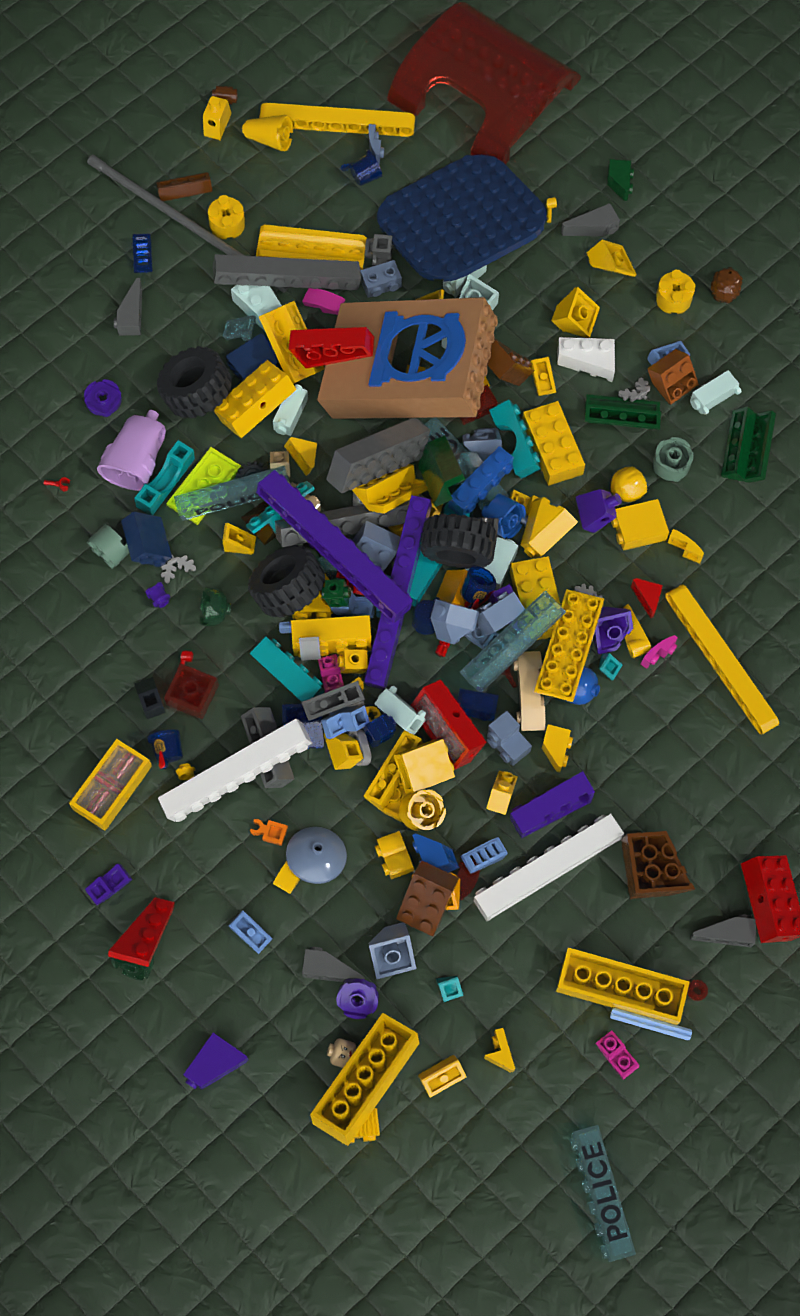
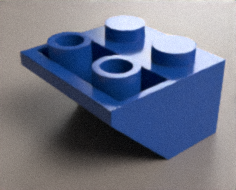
[412,833,460,872]

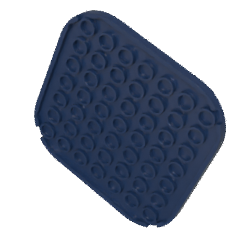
[377,155,547,282]

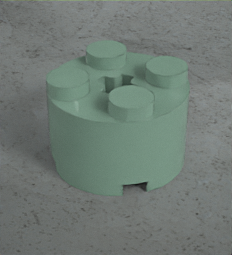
[653,437,694,482]
[87,524,129,569]

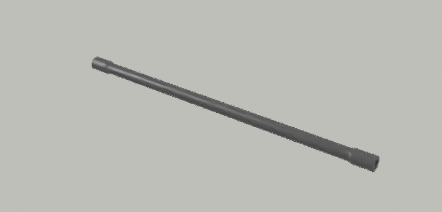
[87,155,289,293]

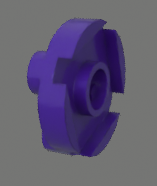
[84,379,122,417]
[336,978,379,1019]

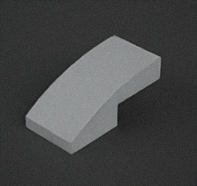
[299,637,321,661]

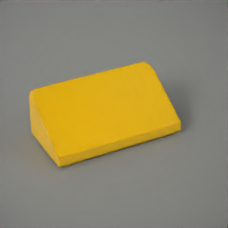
[418,1055,466,1098]

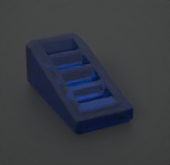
[132,234,153,273]

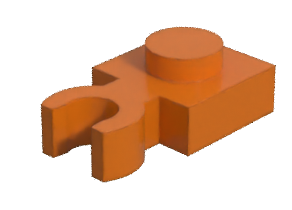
[250,819,288,846]

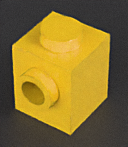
[337,650,368,674]

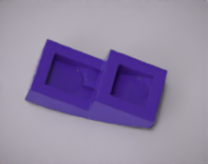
[85,864,133,905]

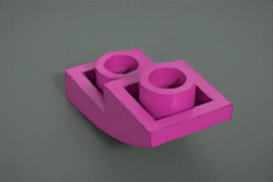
[302,288,345,315]
[641,635,678,669]
[318,654,344,693]
[596,1031,639,1080]

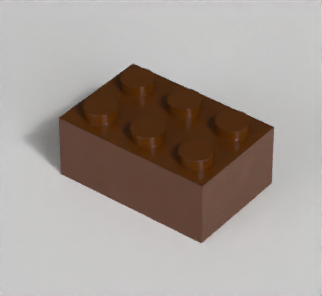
[396,861,459,936]

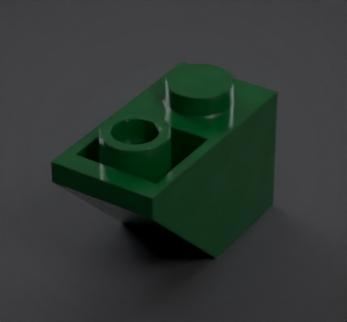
[607,159,634,201]

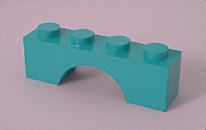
[489,400,541,479]
[134,440,195,515]

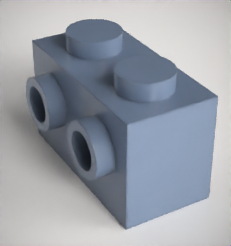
[360,260,402,298]

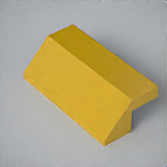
[259,301,325,384]
[352,464,428,514]
[364,730,423,822]

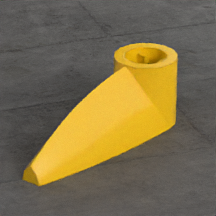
[623,604,652,658]

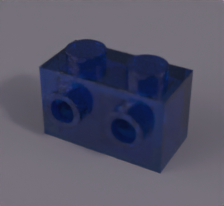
[457,688,499,721]

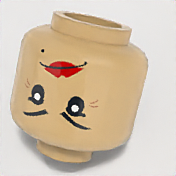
[327,1038,357,1068]

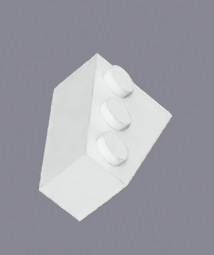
[557,337,615,382]

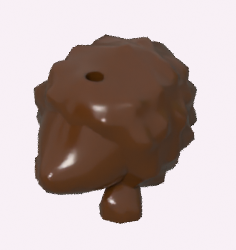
[711,267,743,304]

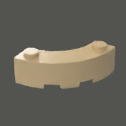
[513,651,545,731]

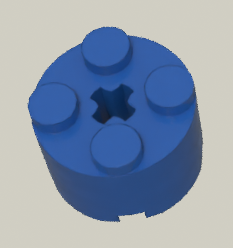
[482,493,526,538]

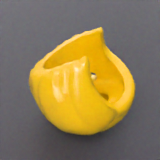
[611,466,647,502]

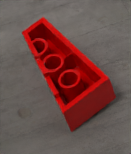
[288,327,374,369]

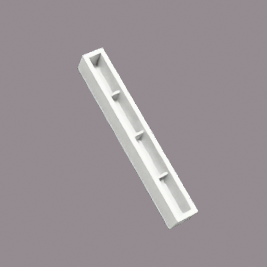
[158,719,312,822]
[474,814,624,921]

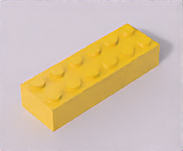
[556,948,689,1025]
[310,1013,419,1146]

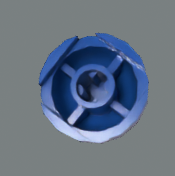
[565,666,600,705]

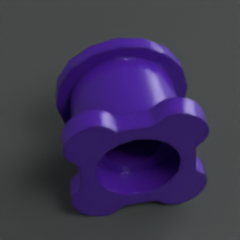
[145,582,170,608]

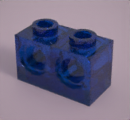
[363,713,397,748]

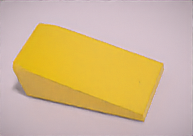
[531,357,556,396]

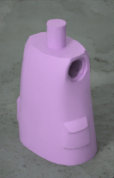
[97,410,166,491]

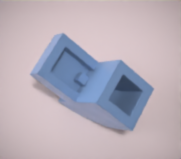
[330,590,375,618]
[321,705,370,739]

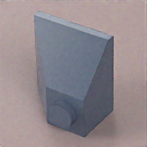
[368,922,416,979]

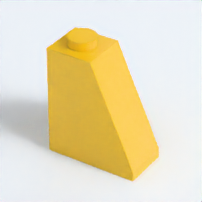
[520,497,578,558]

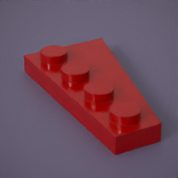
[108,897,175,967]

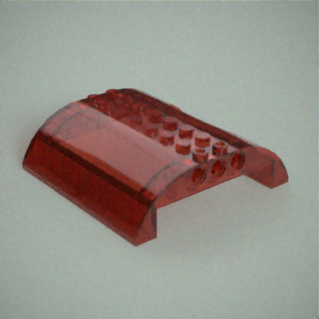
[387,2,581,165]

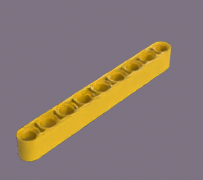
[259,103,415,137]
[665,584,779,735]

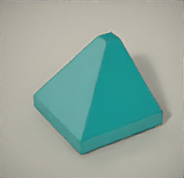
[598,653,622,680]
[436,976,463,1002]

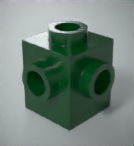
[322,578,351,608]

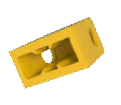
[203,96,231,140]

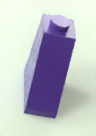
[183,1033,249,1089]

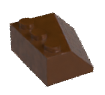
[487,338,535,386]
[621,831,695,899]

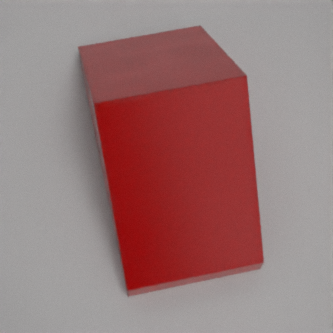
[631,578,663,618]

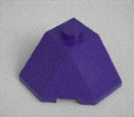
[593,607,633,655]

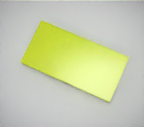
[166,447,242,525]

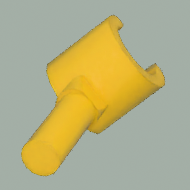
[545,197,557,223]

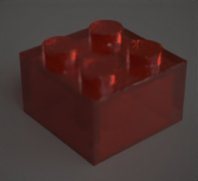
[164,664,219,720]

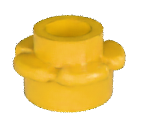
[176,763,195,780]

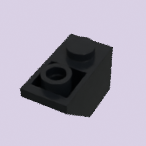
[134,677,166,719]

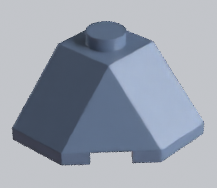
[462,428,502,462]
[431,599,480,644]

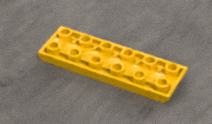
[256,225,367,270]
[534,589,604,702]

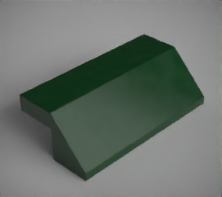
[584,394,661,430]
[721,407,776,483]
[418,435,465,507]

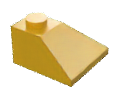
[586,240,637,277]
[551,287,600,338]

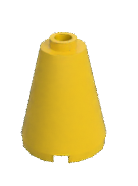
[242,115,293,151]

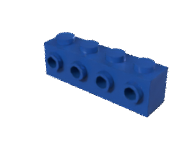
[448,446,514,516]

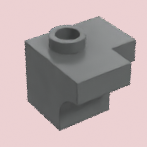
[364,234,393,267]

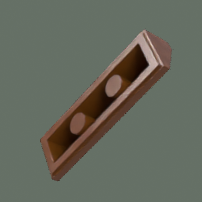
[156,172,212,201]

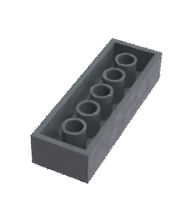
[326,418,431,493]

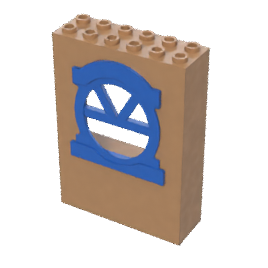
[317,297,498,419]

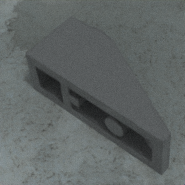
[561,203,620,236]
[114,278,142,336]
[302,681,366,721]
[690,915,756,948]
[302,947,365,982]

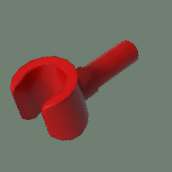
[44,477,70,491]
[175,650,193,677]

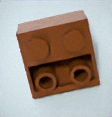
[647,349,699,405]

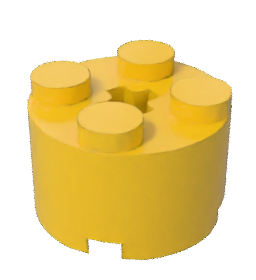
[208,195,245,239]
[656,270,695,314]
[399,790,446,831]

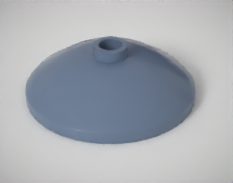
[286,827,347,884]

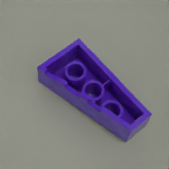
[510,771,595,839]

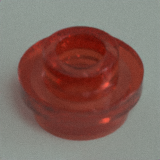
[687,980,708,1001]

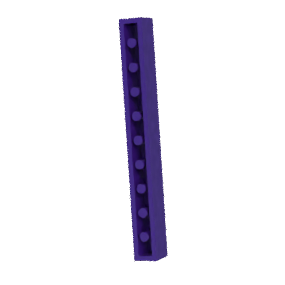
[256,470,413,624]
[364,495,432,690]

